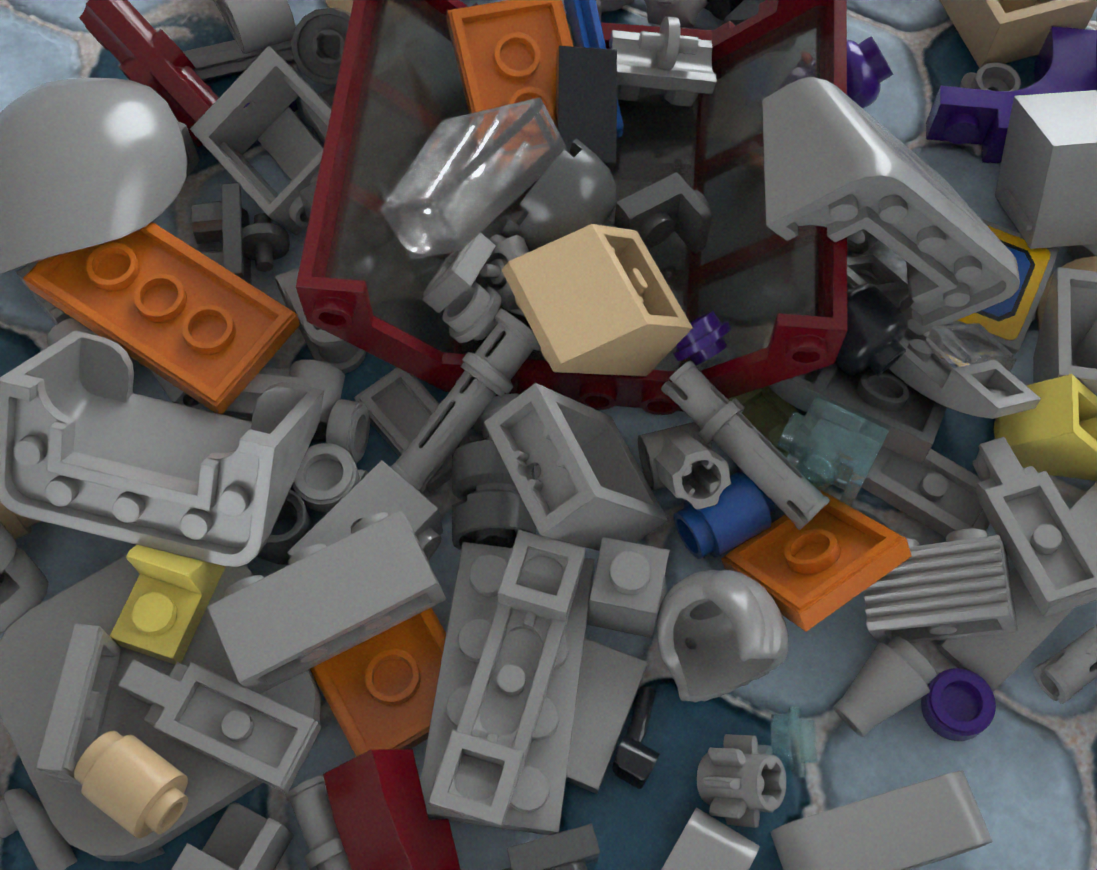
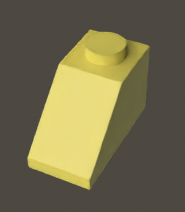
[994,374,1097,481]

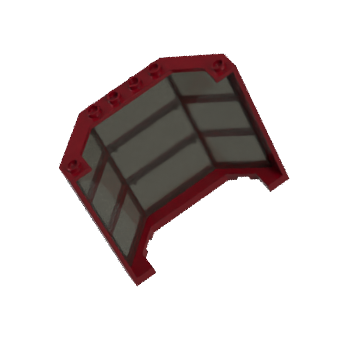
[296,0,847,415]

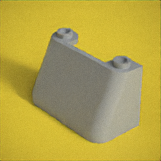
[762,77,1020,335]
[0,331,324,567]

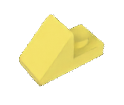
[110,545,226,665]

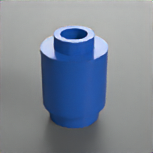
[673,471,775,559]

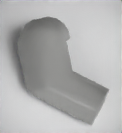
[0,788,78,870]

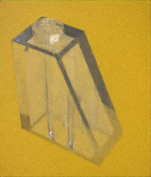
[380,97,567,259]

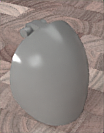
[0,78,187,274]

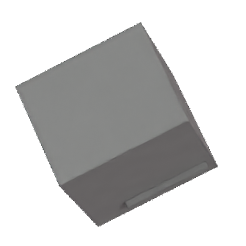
[995,90,1097,249]

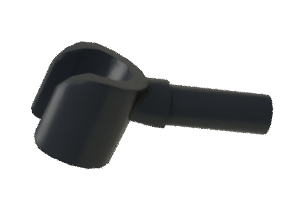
[612,686,660,789]

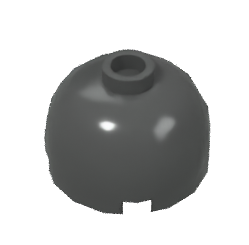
[501,138,617,252]

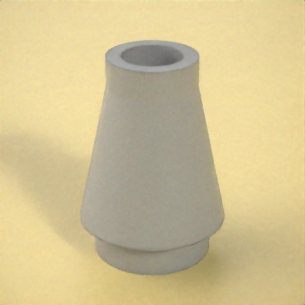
[833,636,937,737]

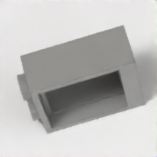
[190,46,376,236]
[484,383,668,551]

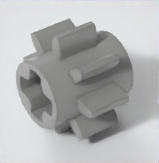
[697,734,786,828]

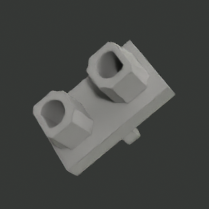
[609,16,717,107]

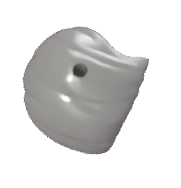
[657,569,789,703]

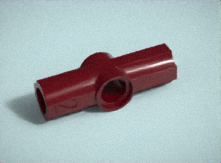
[79,0,219,147]

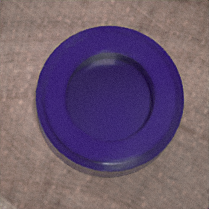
[921,668,996,741]

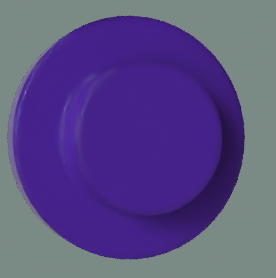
[672,310,732,366]

